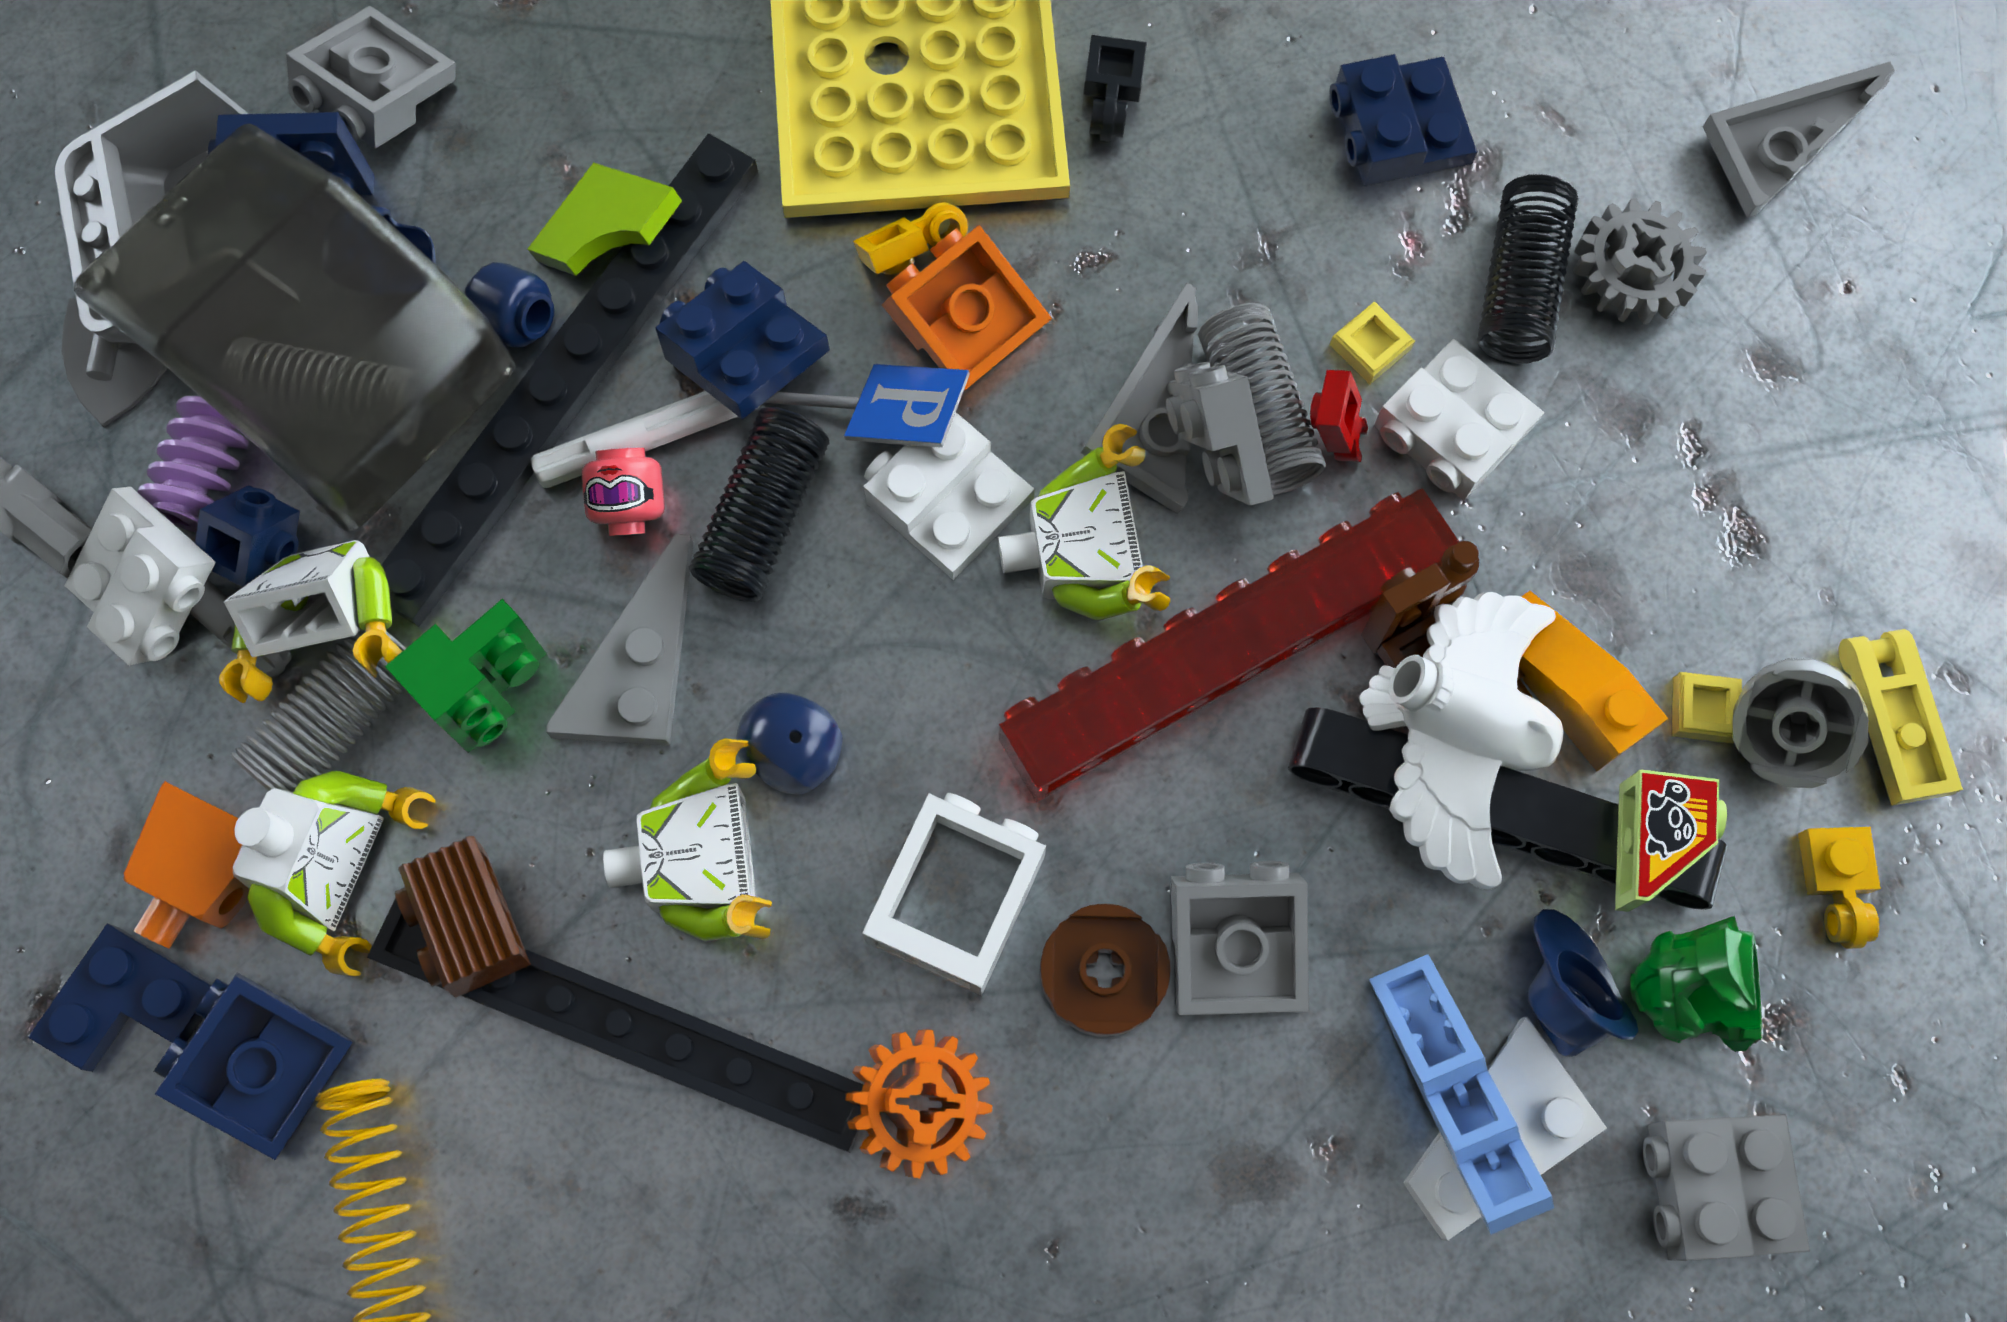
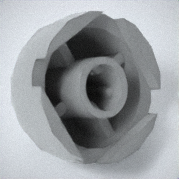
[1733,658,1869,788]

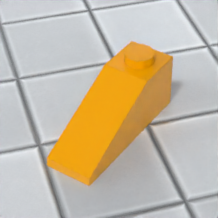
[1519,591,1669,772]

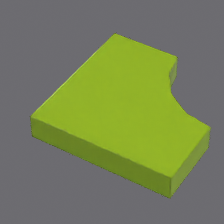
[527,162,682,276]

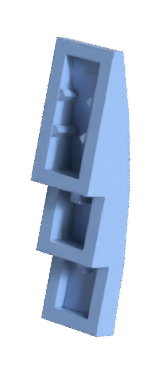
[1369,954,1554,1235]

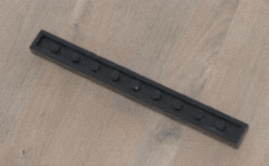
[381,133,758,627]

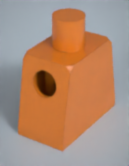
[124,781,249,949]

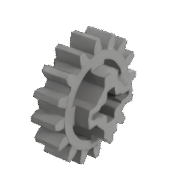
[1573,198,1707,324]

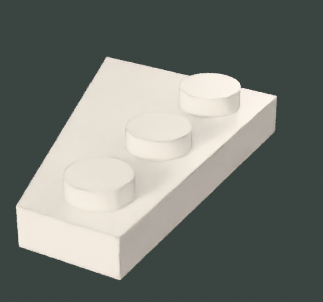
[1403,1016,1607,1241]

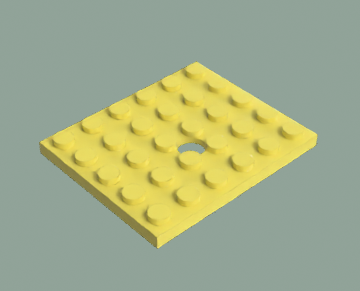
[770,0,1070,218]

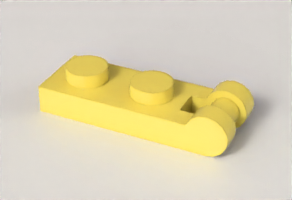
[1839,629,1963,806]

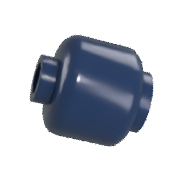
[463,262,554,347]

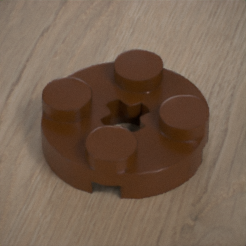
[1040,904,1171,1037]

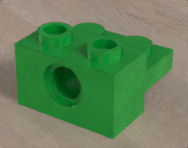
[385,598,547,753]

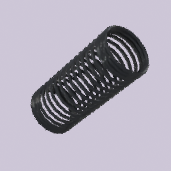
[1476,174,1579,363]
[689,407,830,602]

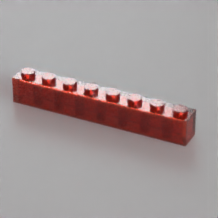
[999,488,1459,802]

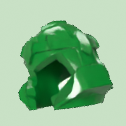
[1630,915,1762,1052]

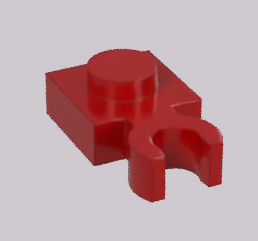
[1310,370,1368,462]

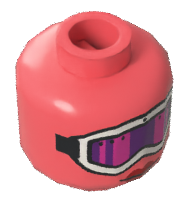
[582,448,665,536]

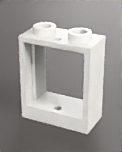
[862,793,1046,996]

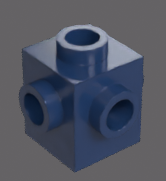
[195,485,300,587]

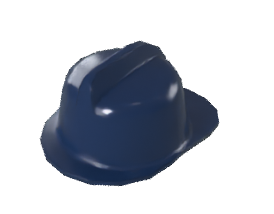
[1528,909,1639,1057]

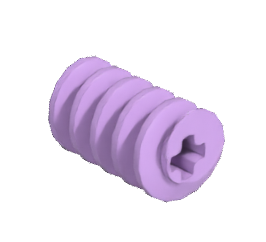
[137,396,256,533]

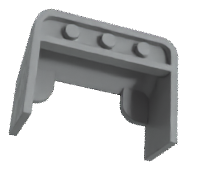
[55,71,300,347]

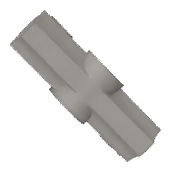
[0,457,92,579]

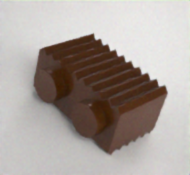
[395,836,530,998]

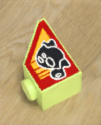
[1615,769,1727,912]

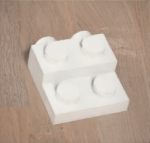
[1374,338,1545,501]
[863,412,1035,580]
[64,486,216,666]

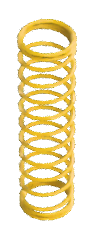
[315,1078,431,1322]

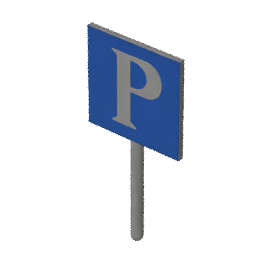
[764,364,970,448]

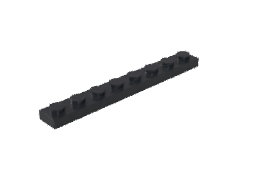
[367,898,863,1153]

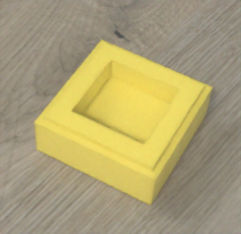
[1329,301,1415,385]
[1672,672,1742,744]

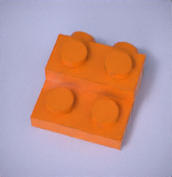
[881,225,1052,391]

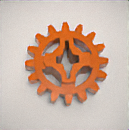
[845,1029,993,1178]

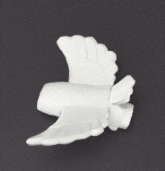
[1359,592,1563,890]

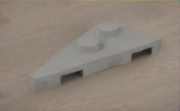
[1702,62,1895,218]
[1081,282,1198,514]
[546,534,694,746]

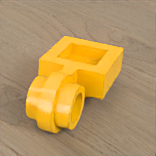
[853,202,968,275]
[1798,827,1881,949]

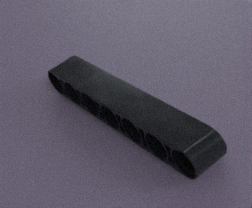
[1288,707,1727,910]

